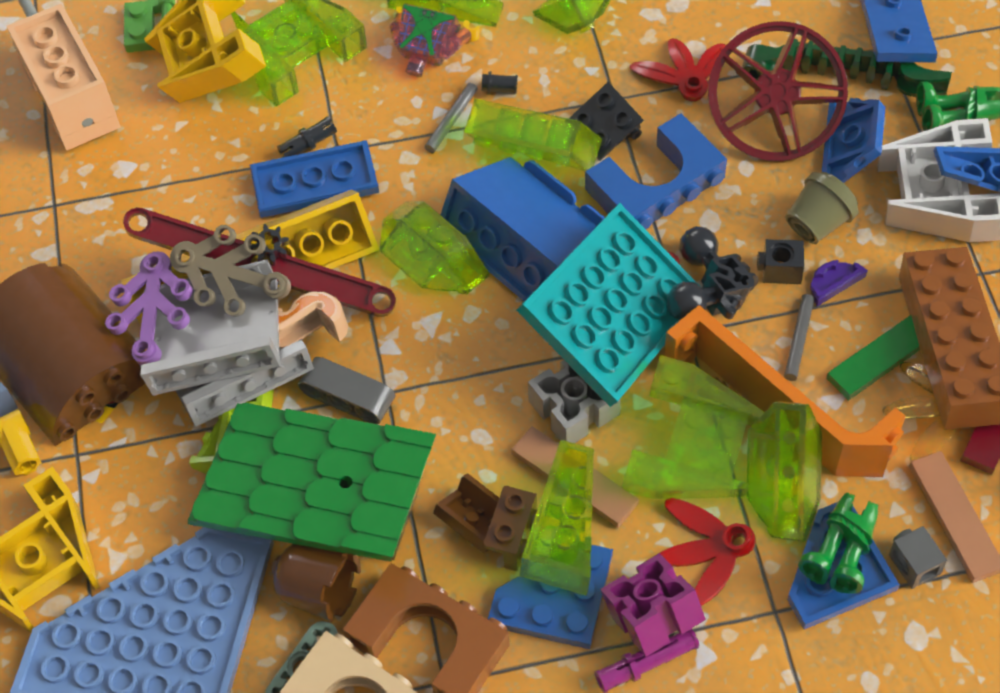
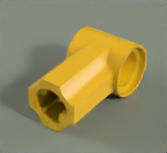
[0,409,42,475]

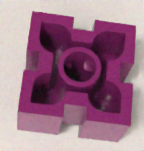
[600,553,706,657]

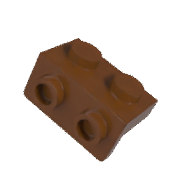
[433,473,499,553]
[484,486,542,571]

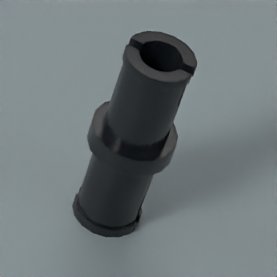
[277,116,337,158]

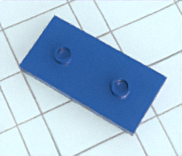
[860,0,938,63]
[250,140,379,218]

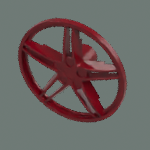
[708,21,848,161]

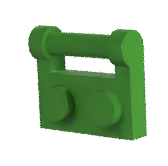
[124,0,175,53]

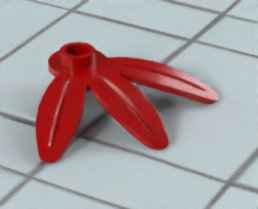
[630,38,726,102]
[660,498,756,606]

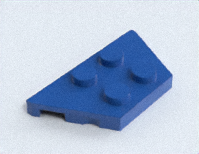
[822,98,885,183]

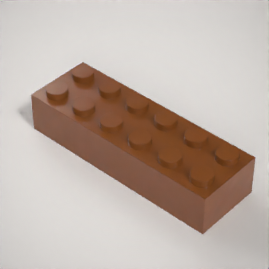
[899,247,1000,430]

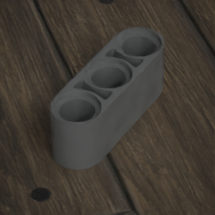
[298,357,396,424]

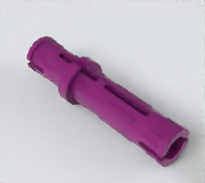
[594,629,699,693]

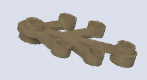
[170,225,291,317]

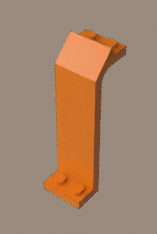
[663,305,906,477]

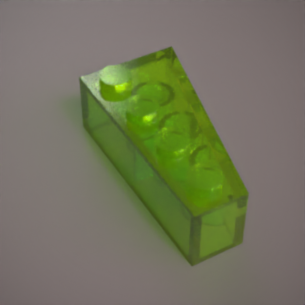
[464,98,602,171]
[519,440,594,596]

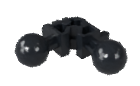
[666,226,759,321]

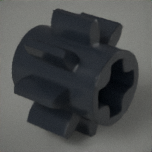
[250,224,289,266]

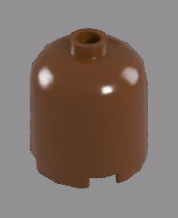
[272,544,361,622]

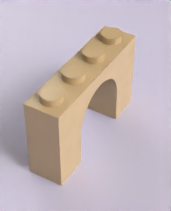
[279,630,417,693]

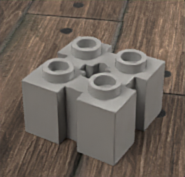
[528,360,621,448]

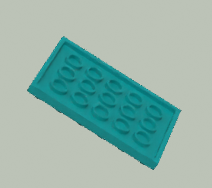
[516,203,702,407]

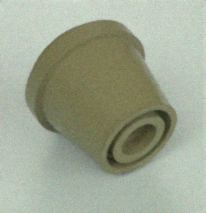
[785,172,859,244]

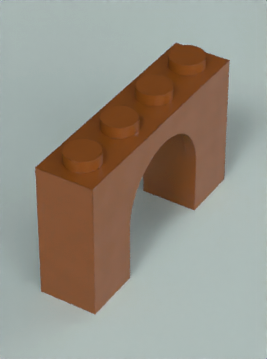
[343,563,510,693]

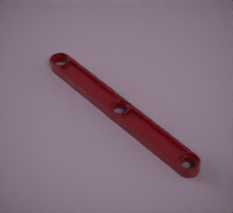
[123,207,396,317]

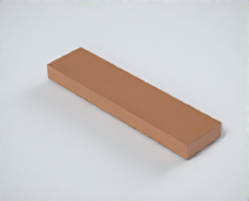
[512,426,639,528]
[909,451,1000,583]

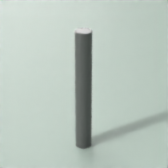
[424,83,478,153]
[784,294,815,381]

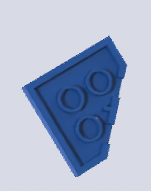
[787,502,900,630]
[488,542,613,649]

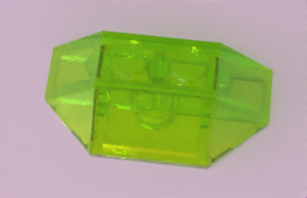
[379,201,489,295]
[747,401,822,542]

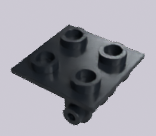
[565,82,644,161]

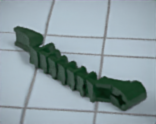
[742,39,952,97]

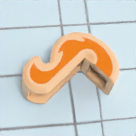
[278,292,348,349]

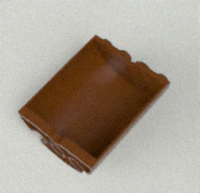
[0,263,146,446]

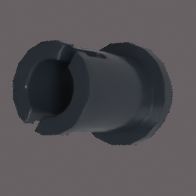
[482,71,518,95]

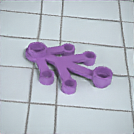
[105,251,193,366]

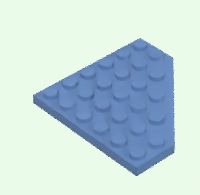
[10,527,274,693]

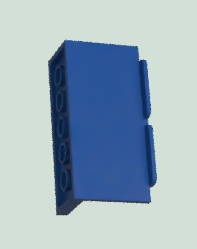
[436,157,605,301]

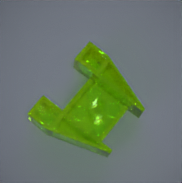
[231,0,368,107]
[622,355,769,499]

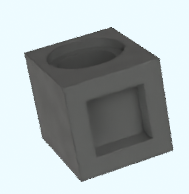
[889,526,947,589]

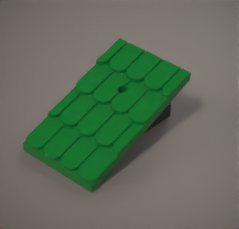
[188,403,436,562]

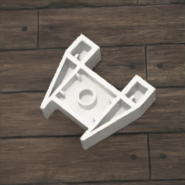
[878,118,1000,242]

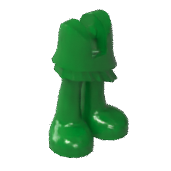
[916,81,1000,131]
[798,492,878,594]

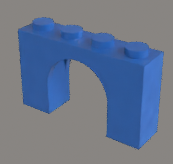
[585,113,727,229]

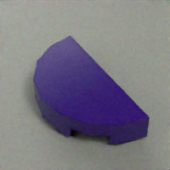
[810,260,868,307]

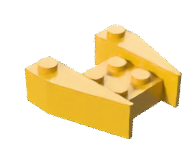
[144,0,266,103]
[0,466,100,633]

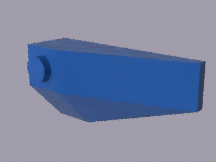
[933,146,1000,193]

